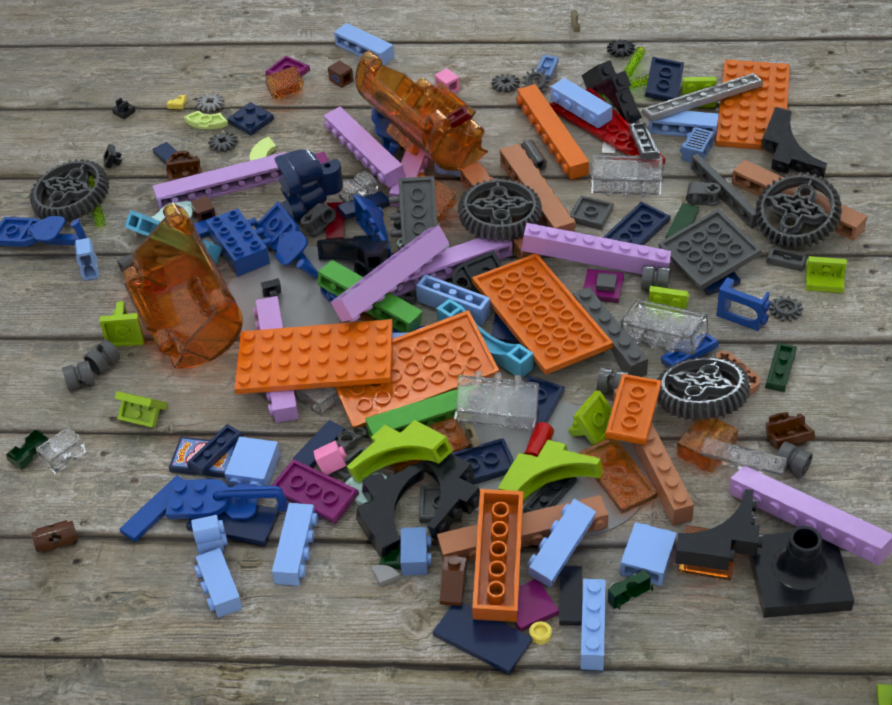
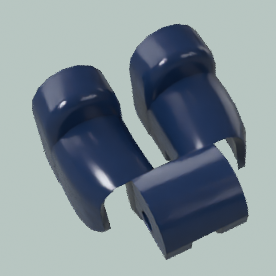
[274,149,343,222]

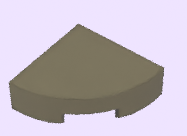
[571,10,580,32]
[464,423,481,448]

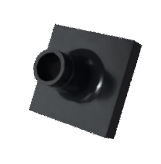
[748,526,854,618]

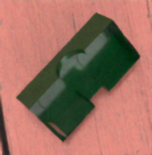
[6,429,51,470]
[608,569,653,609]

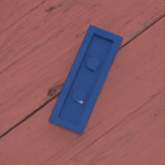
[661,332,719,367]

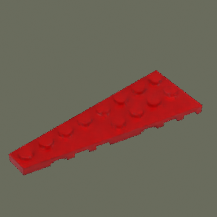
[550,87,666,169]

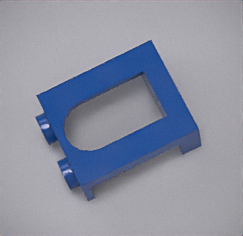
[716,278,771,331]

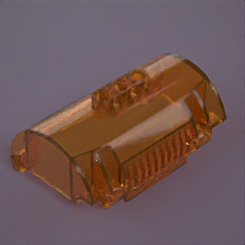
[355,51,488,171]
[123,203,243,368]

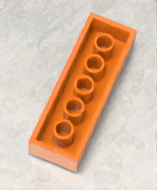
[472,489,523,622]

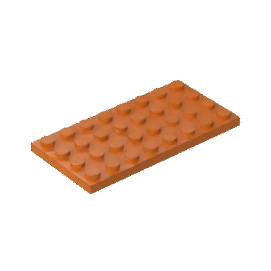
[715,59,790,150]
[472,254,613,375]
[335,310,499,428]
[234,319,393,394]

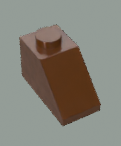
[440,556,467,606]

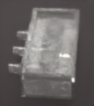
[591,154,663,197]
[621,299,709,355]
[454,370,539,429]

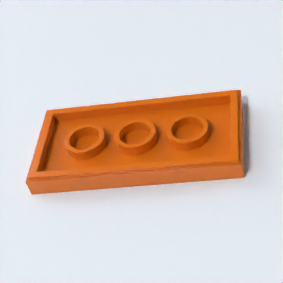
[605,374,662,445]

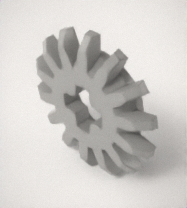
[196,93,225,112]

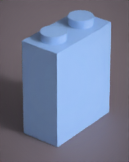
[225,437,280,487]
[620,522,677,586]

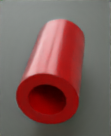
[524,422,554,457]

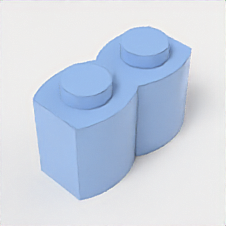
[75,238,99,281]
[191,515,228,555]

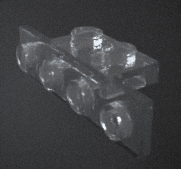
[701,437,787,476]

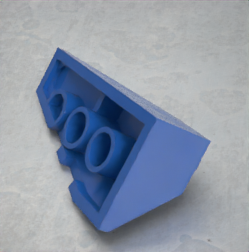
[353,194,391,258]

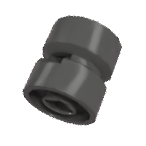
[641,265,670,290]
[83,340,120,375]
[62,360,95,391]
[596,367,629,394]
[774,441,813,478]

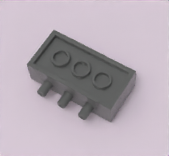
[389,176,437,248]

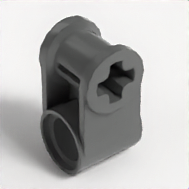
[686,181,721,206]
[301,203,336,236]

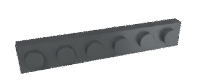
[691,154,757,229]

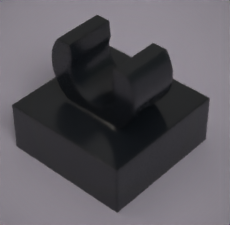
[112,98,136,119]
[103,144,122,169]
[261,278,281,297]

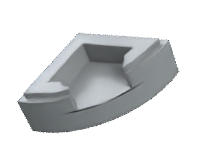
[372,565,400,587]

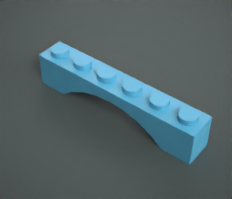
[125,210,222,264]
[437,298,534,380]

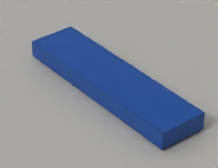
[119,475,184,543]

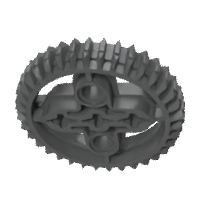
[30,159,110,223]
[755,172,842,250]
[458,178,542,242]
[657,357,750,421]

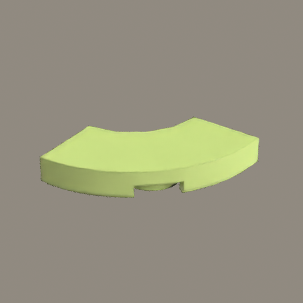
[184,111,228,130]
[249,137,276,161]

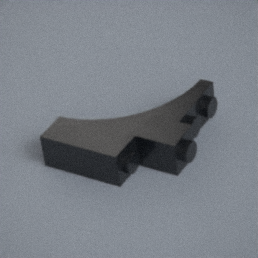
[581,60,642,123]
[761,107,827,178]
[317,235,389,272]
[420,453,480,541]
[356,462,425,558]
[675,489,763,570]

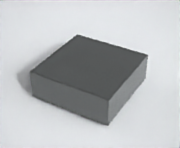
[596,273,617,292]

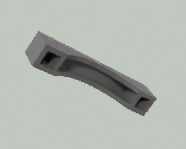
[573,287,648,377]

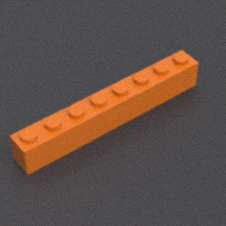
[516,84,589,180]

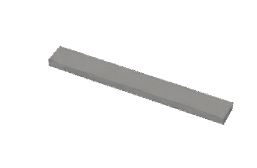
[642,73,763,122]

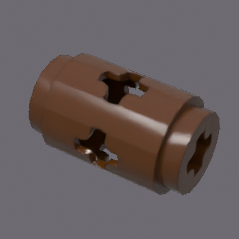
[31,520,78,553]

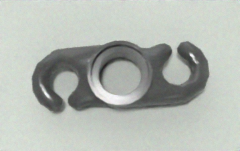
[336,427,367,452]

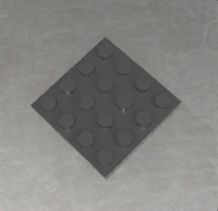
[658,209,762,290]

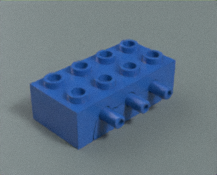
[206,208,272,277]

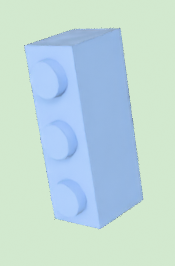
[194,548,242,618]

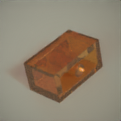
[265,66,304,99]

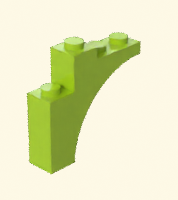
[347,420,453,484]
[498,440,603,501]

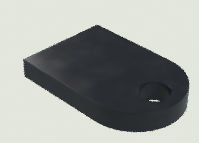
[451,251,502,294]

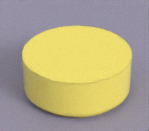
[529,621,552,645]

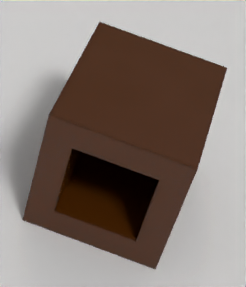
[328,60,354,88]
[191,196,216,222]

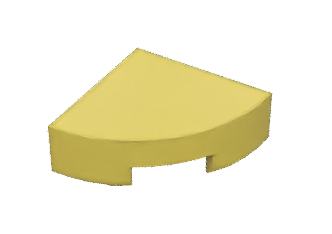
[167,95,187,109]

